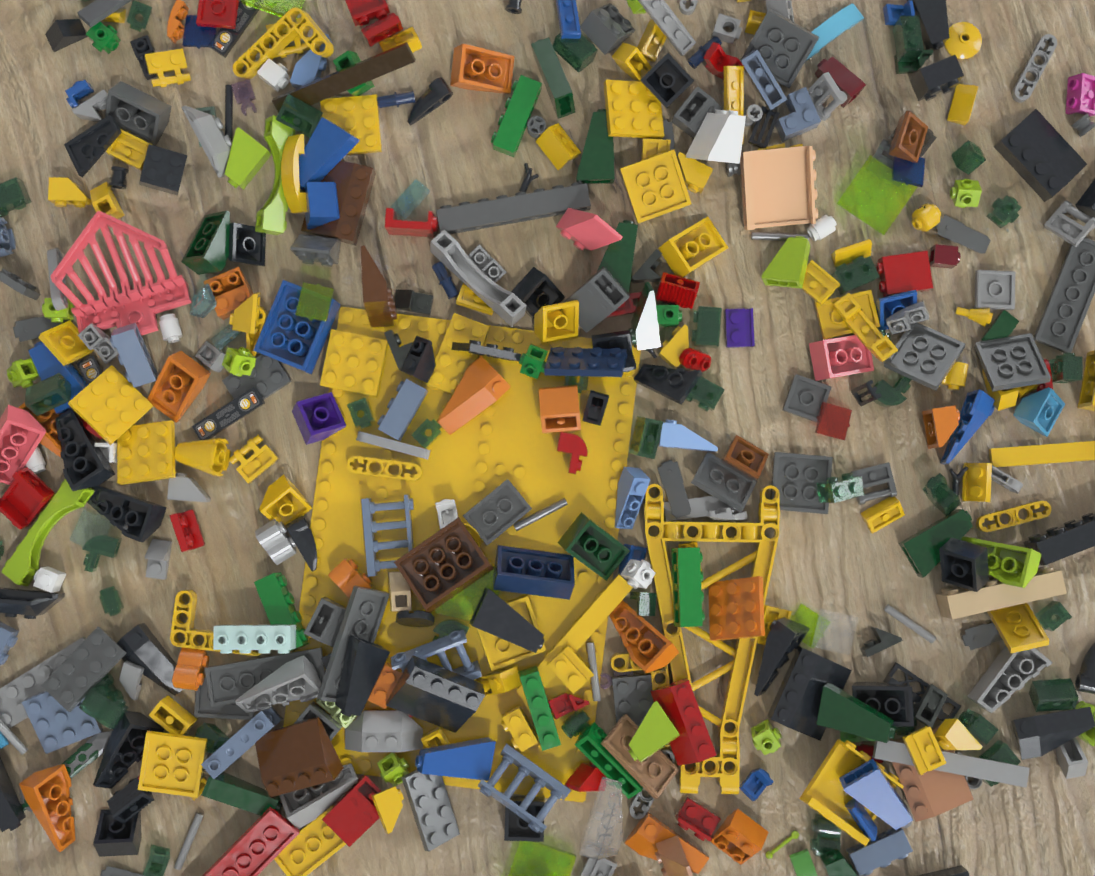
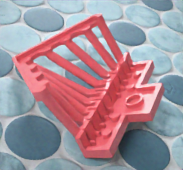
[51,211,192,336]

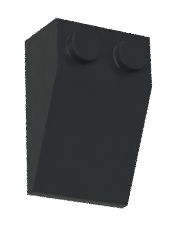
[852,682,914,726]

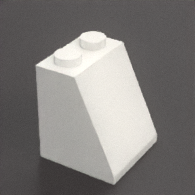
[686,109,746,164]

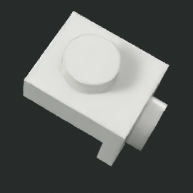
[435,499,458,530]

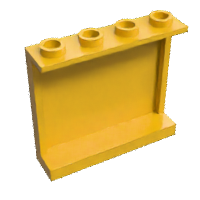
[799,739,904,846]

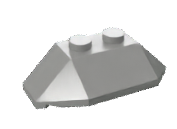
[181,106,232,178]
[345,710,423,752]

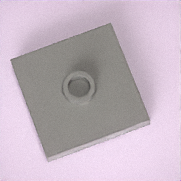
[974,270,1015,310]

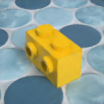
[149,695,198,735]
[501,705,539,752]

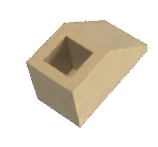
[388,572,411,611]

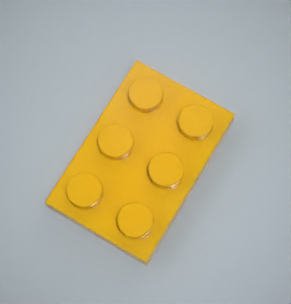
[814,290,880,340]
[987,603,1049,654]

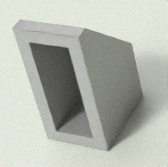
[167,473,211,502]
[1056,737,1088,779]

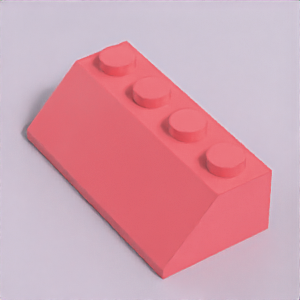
[0,405,46,485]

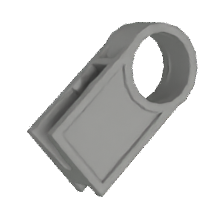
[991,465,1023,494]

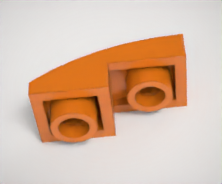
[167,0,189,44]

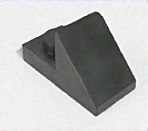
[631,249,662,283]
[394,290,434,315]
[384,330,413,370]
[860,626,903,657]
[913,684,948,728]

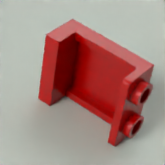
[345,0,390,26]
[385,208,438,237]
[876,250,933,297]
[0,467,55,529]

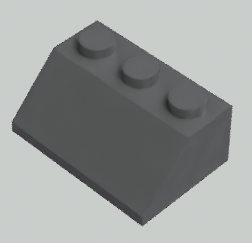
[105,81,171,146]

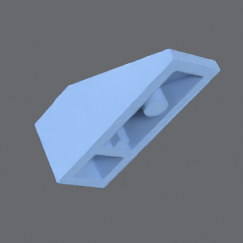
[658,420,718,452]

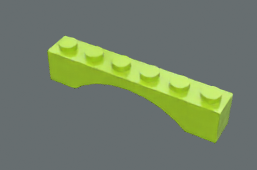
[255,115,296,235]
[1,479,95,586]

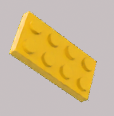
[426,313,490,395]
[274,804,346,876]

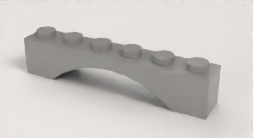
[430,230,527,327]

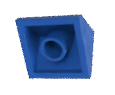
[304,182,340,230]
[874,290,917,331]

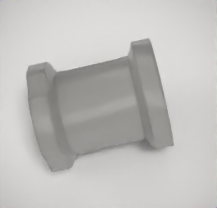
[744,104,763,126]

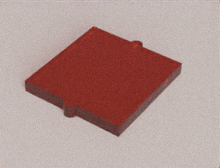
[815,402,852,441]

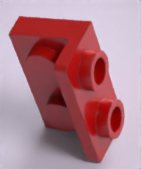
[361,13,403,47]
[169,510,205,552]
[675,797,721,841]

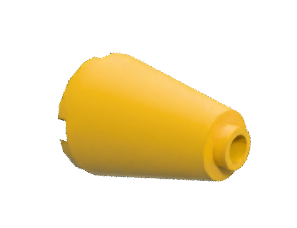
[175,438,231,476]

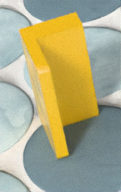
[536,123,581,170]

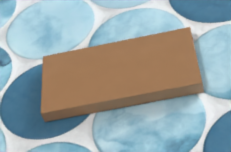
[601,714,679,799]

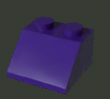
[292,392,346,445]

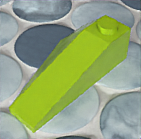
[960,536,1041,588]

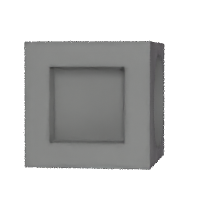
[711,13,742,44]

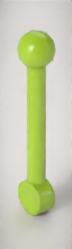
[765,831,799,859]

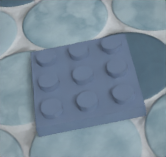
[22,691,103,754]

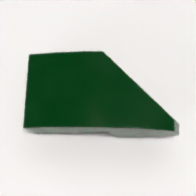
[894,50,933,74]
[981,310,1019,341]

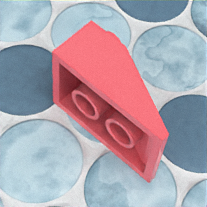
[556,208,622,251]
[809,335,874,381]

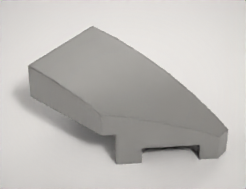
[708,507,748,521]
[119,661,144,701]

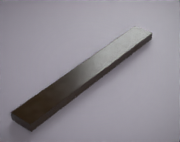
[272,42,416,117]

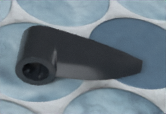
[407,77,453,126]
[285,515,317,572]
[1075,643,1095,694]

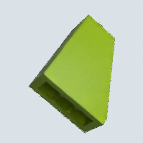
[225,127,271,190]
[761,236,811,289]
[628,701,680,762]

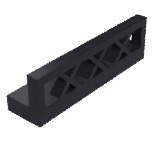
[883,662,961,721]

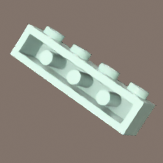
[213,625,296,654]

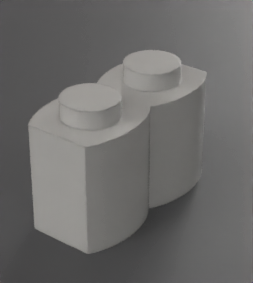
[255,519,297,565]

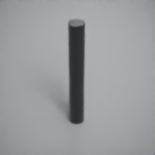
[225,85,233,141]

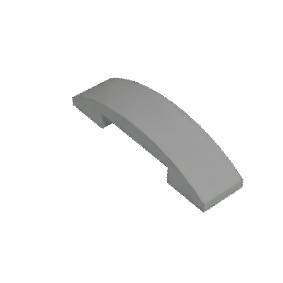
[664,496,738,521]

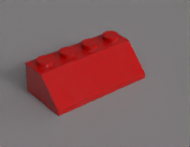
[650,678,717,766]

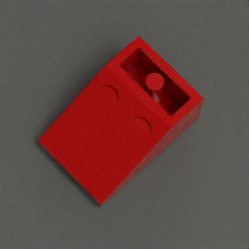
[322,775,381,847]

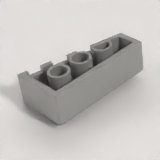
[967,646,1053,713]

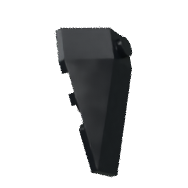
[55,408,115,491]
[87,485,167,543]
[754,617,810,697]
[117,623,184,696]
[1011,707,1095,760]
[93,710,164,789]

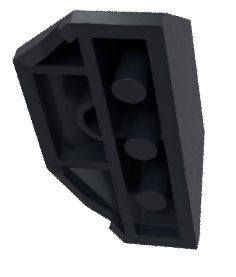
[0,588,65,619]

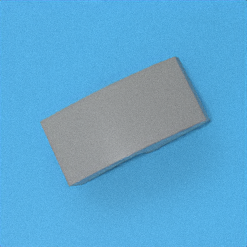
[468,245,506,283]
[886,301,929,335]
[78,323,119,364]

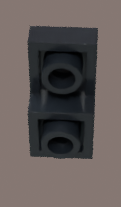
[130,35,165,80]

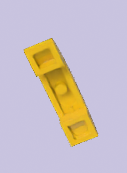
[281,134,307,213]
[834,293,898,362]

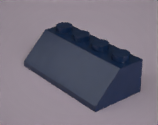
[493,545,575,600]

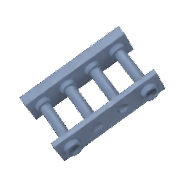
[361,495,414,577]
[391,629,482,680]
[201,706,283,779]
[478,744,571,833]

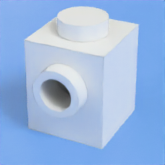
[257,58,290,92]
[33,567,66,593]

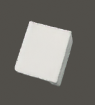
[94,443,117,463]

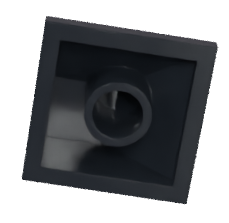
[228,223,266,267]

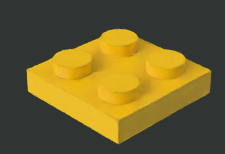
[38,320,94,366]

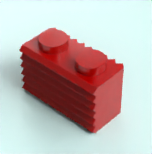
[656,272,700,309]

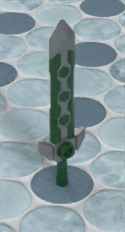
[19,731,112,812]

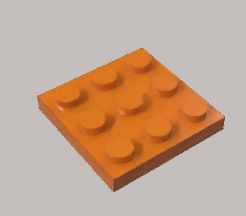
[708,576,765,641]

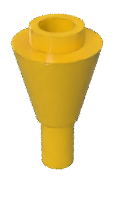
[955,307,993,327]

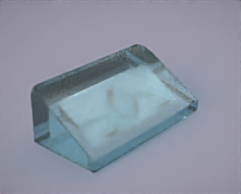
[390,179,430,220]
[190,284,217,318]
[211,324,242,350]

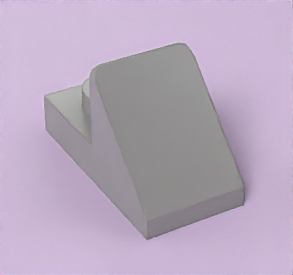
[72,89,108,122]
[195,341,225,372]
[145,539,172,580]

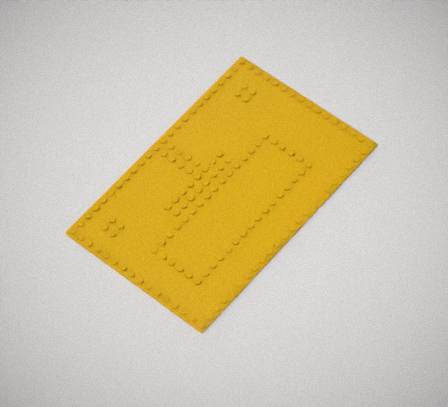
[283,307,641,802]

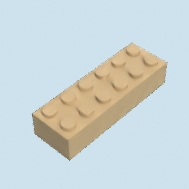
[936,566,1067,619]

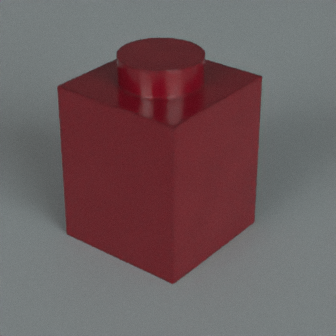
[929,244,961,269]

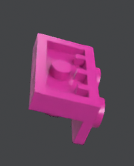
[1065,73,1095,116]

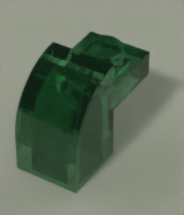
[867,375,911,407]
[923,473,961,517]
[82,534,122,572]
[432,619,470,656]

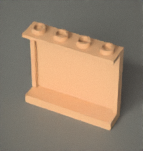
[740,146,818,230]

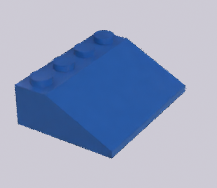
[253,280,341,375]

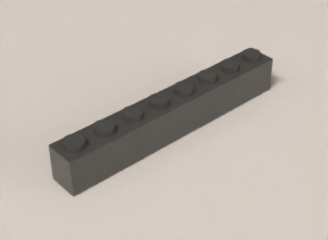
[436,182,591,234]

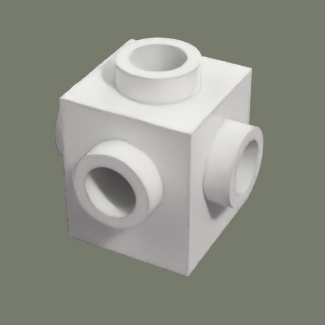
[621,559,656,589]

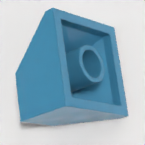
[1013,387,1065,437]

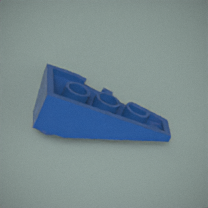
[940,389,995,464]

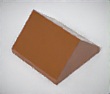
[888,111,928,163]
[721,435,769,479]

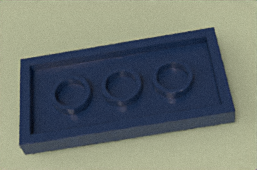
[544,347,627,377]

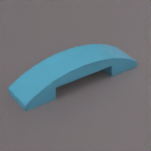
[805,3,864,62]

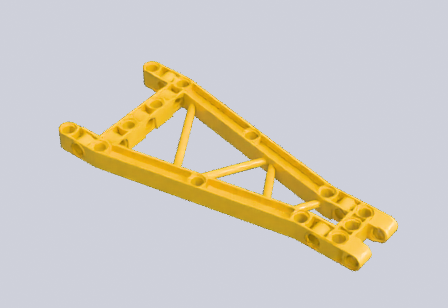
[644,484,780,794]

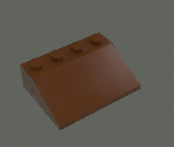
[301,161,376,246]
[361,245,397,328]
[394,517,494,613]
[255,717,344,797]

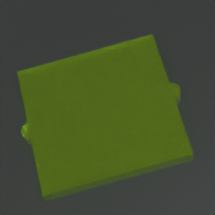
[295,282,334,322]
[791,604,830,648]

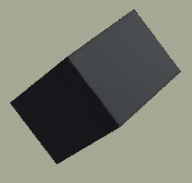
[45,19,88,52]
[582,390,609,426]

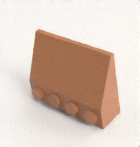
[892,726,974,822]
[655,835,693,876]

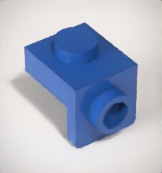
[883,0,915,26]
[65,80,95,109]
[739,768,774,801]

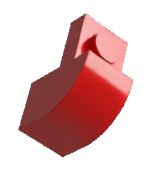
[704,42,745,80]
[557,432,588,475]

